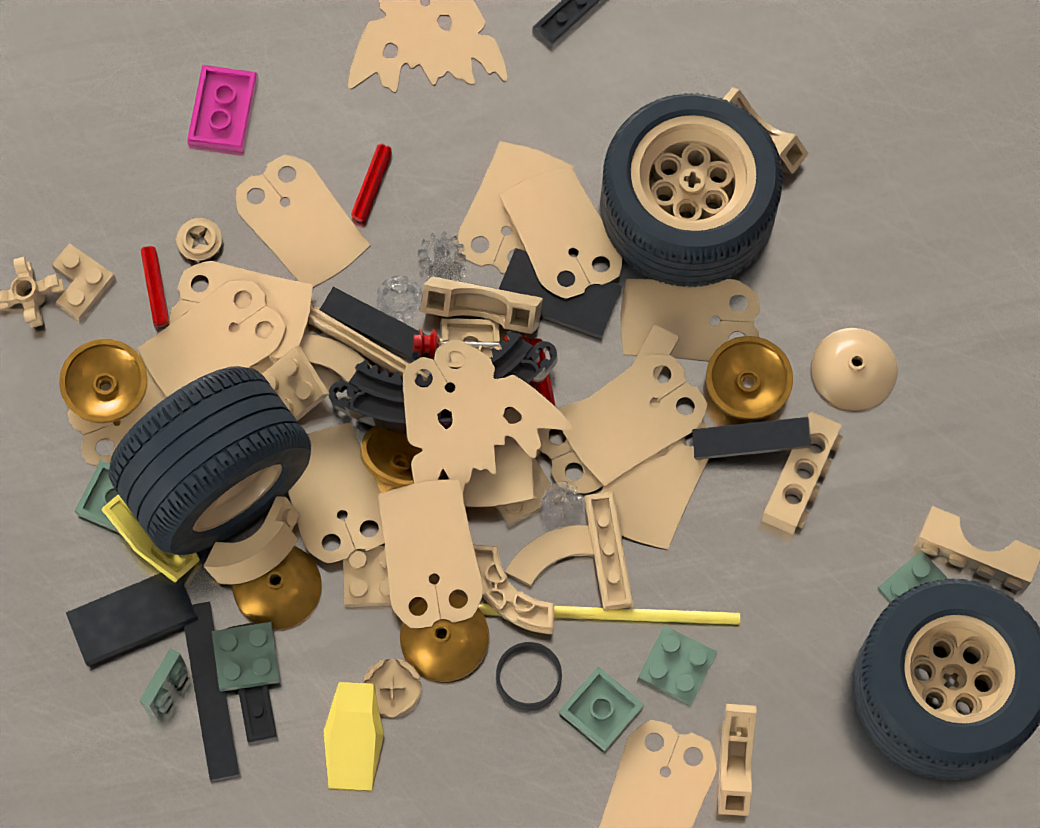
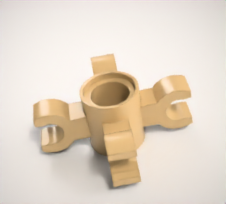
[0,257,65,328]

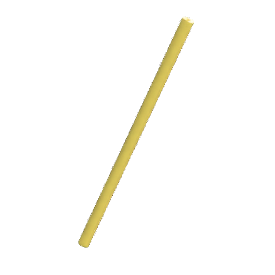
[478,603,740,625]

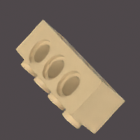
[761,411,843,535]

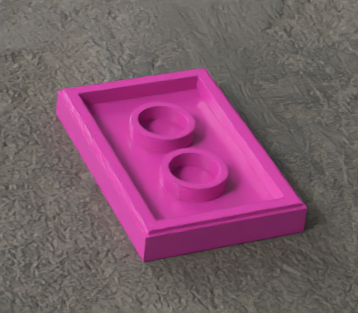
[187,65,258,152]

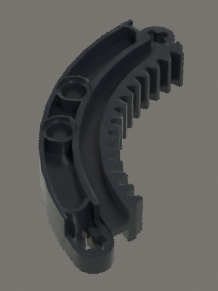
[328,332,558,432]

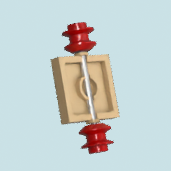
[412,318,529,369]

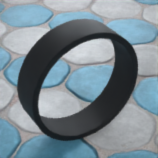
[496,642,562,710]

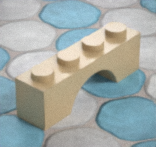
[420,276,543,334]
[916,506,1040,590]

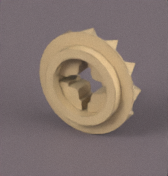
[176,218,222,263]

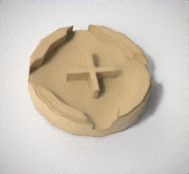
[363,659,422,719]

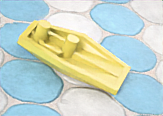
[101,494,200,583]
[324,682,384,790]

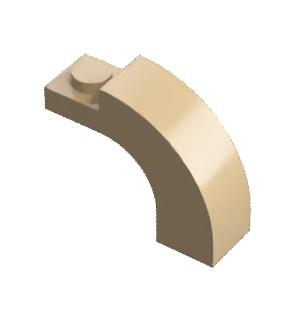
[723,87,809,174]
[204,496,300,584]
[718,704,757,816]

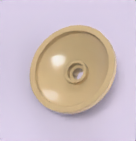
[811,328,898,411]

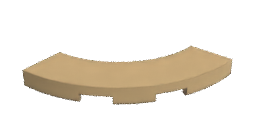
[270,335,372,383]
[505,525,623,587]
[473,545,554,635]

